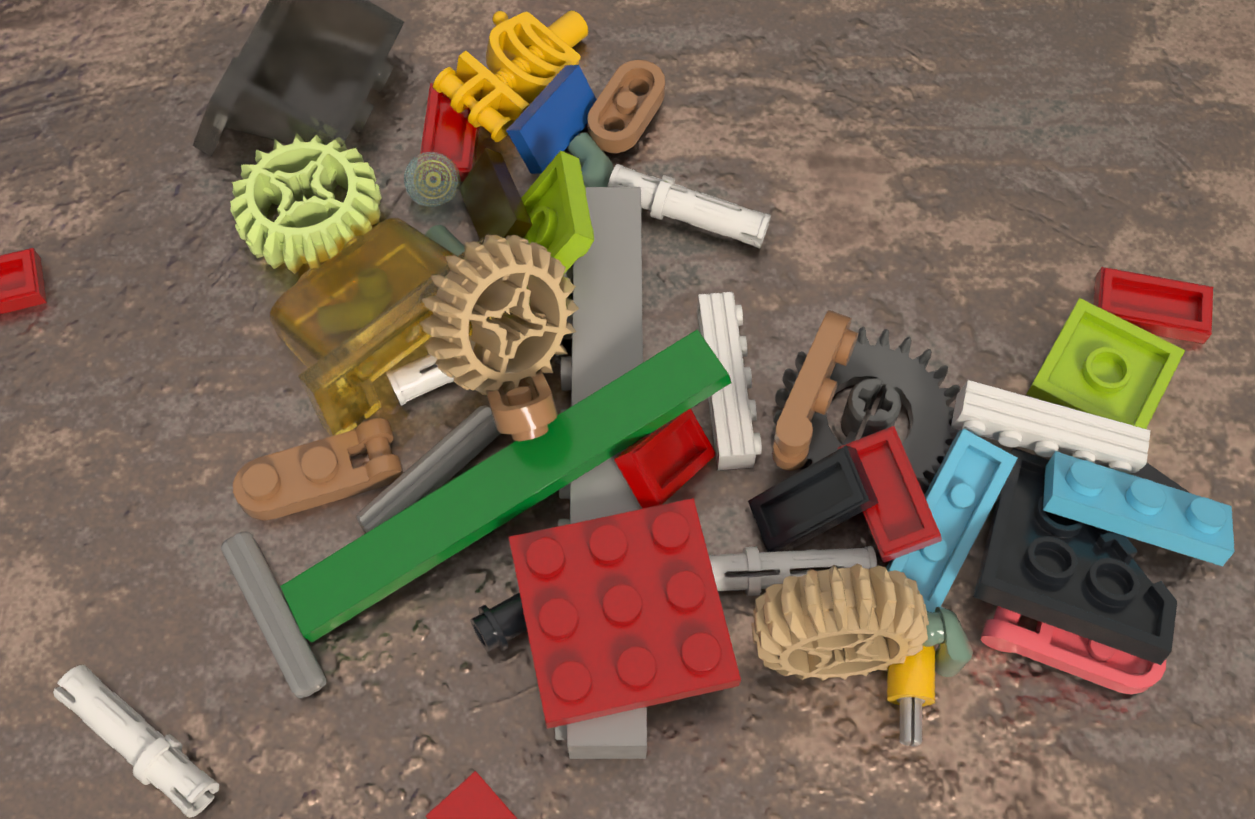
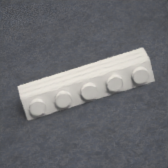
[697,292,762,471]
[951,380,1151,475]

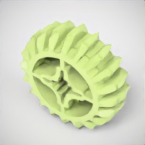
[230,132,382,274]

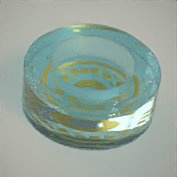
[404,152,461,207]

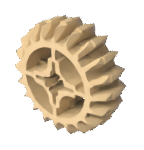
[419,235,579,395]
[751,563,929,681]

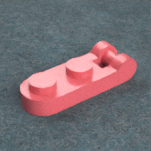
[980,606,1166,695]

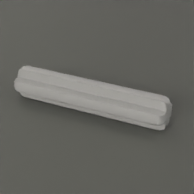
[356,405,501,533]
[221,531,326,699]

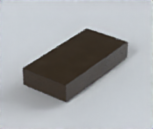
[459,148,532,245]

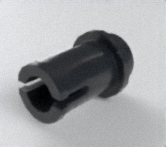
[470,592,527,652]

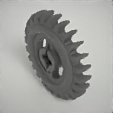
[773,327,961,495]

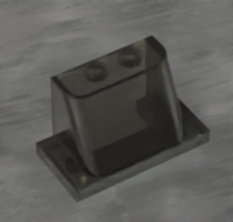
[192,0,404,156]

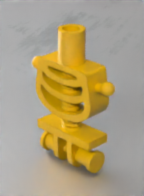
[433,10,588,142]

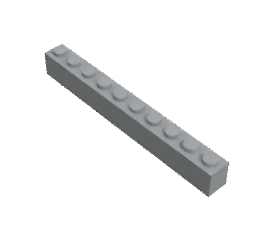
[555,187,647,759]

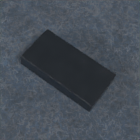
[748,446,879,552]

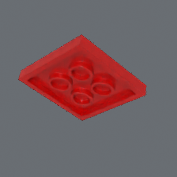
[509,498,741,729]

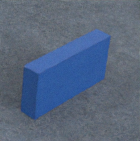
[506,65,597,174]

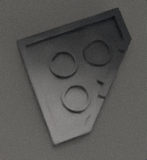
[973,447,1177,665]

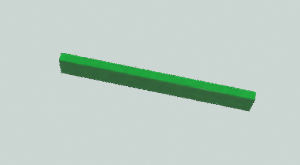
[280,329,732,642]

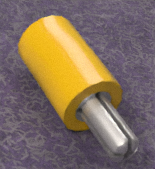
[887,645,935,746]

